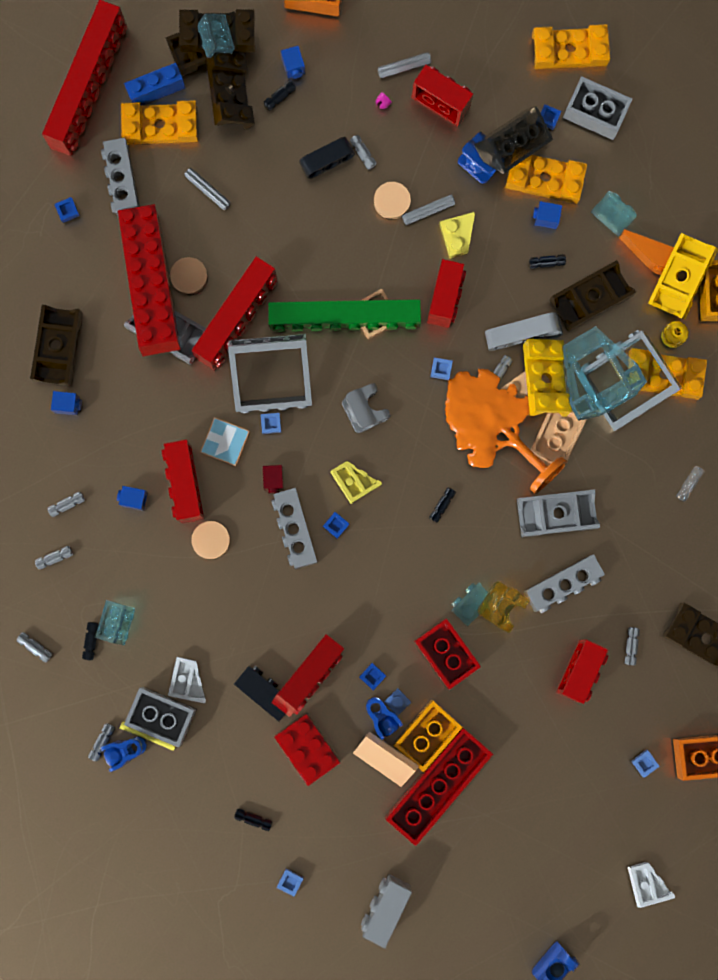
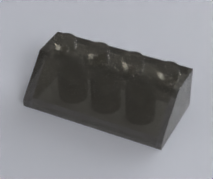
[474,106,553,174]

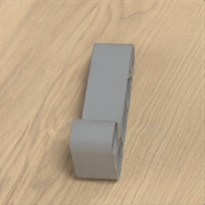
[485,312,563,351]

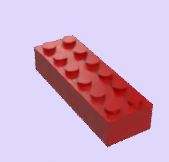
[191,256,278,371]
[385,728,493,846]

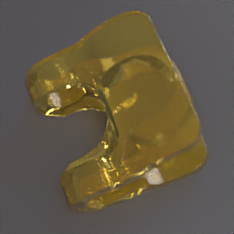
[478,581,530,633]

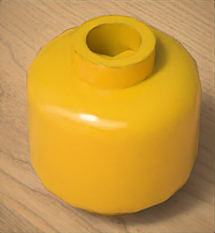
[661,321,689,348]

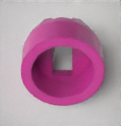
[376,92,392,109]

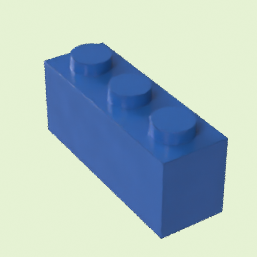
[124,63,185,106]

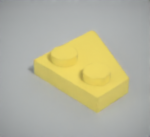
[439,212,475,258]
[330,461,382,504]

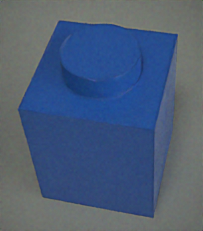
[281,46,305,79]
[532,201,562,229]
[51,391,82,415]
[117,486,148,511]

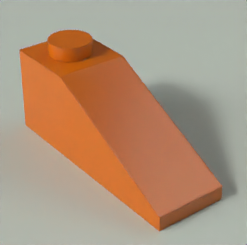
[619,229,674,275]

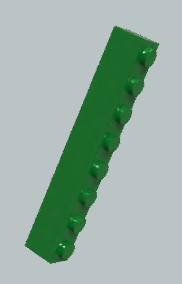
[268,299,421,332]

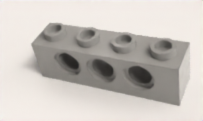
[101,138,139,218]
[271,488,317,569]
[523,554,605,613]

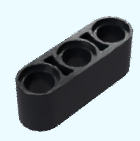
[299,137,355,179]

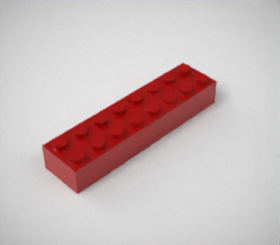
[42,0,127,156]
[118,204,181,357]

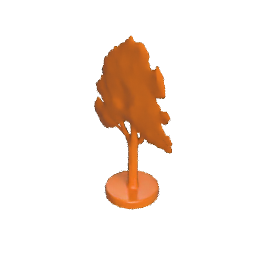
[445,368,568,494]

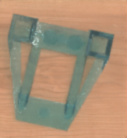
[562,326,647,420]

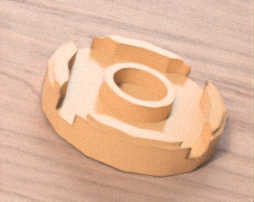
[374,182,411,219]
[170,257,208,295]
[192,521,230,559]

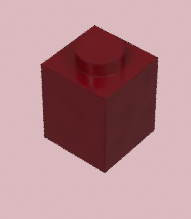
[263,465,284,494]

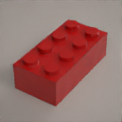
[162,439,205,524]
[272,634,344,717]

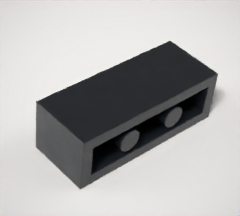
[234,665,285,722]

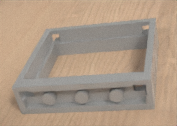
[577,330,682,431]
[228,334,312,413]

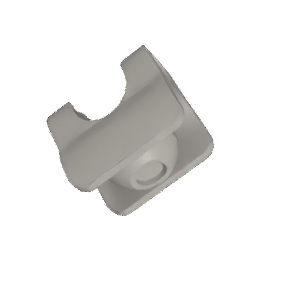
[342,383,391,433]

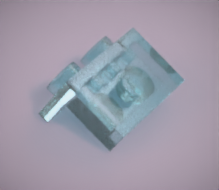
[198,14,235,58]
[591,191,637,237]
[451,582,494,626]
[95,600,135,645]

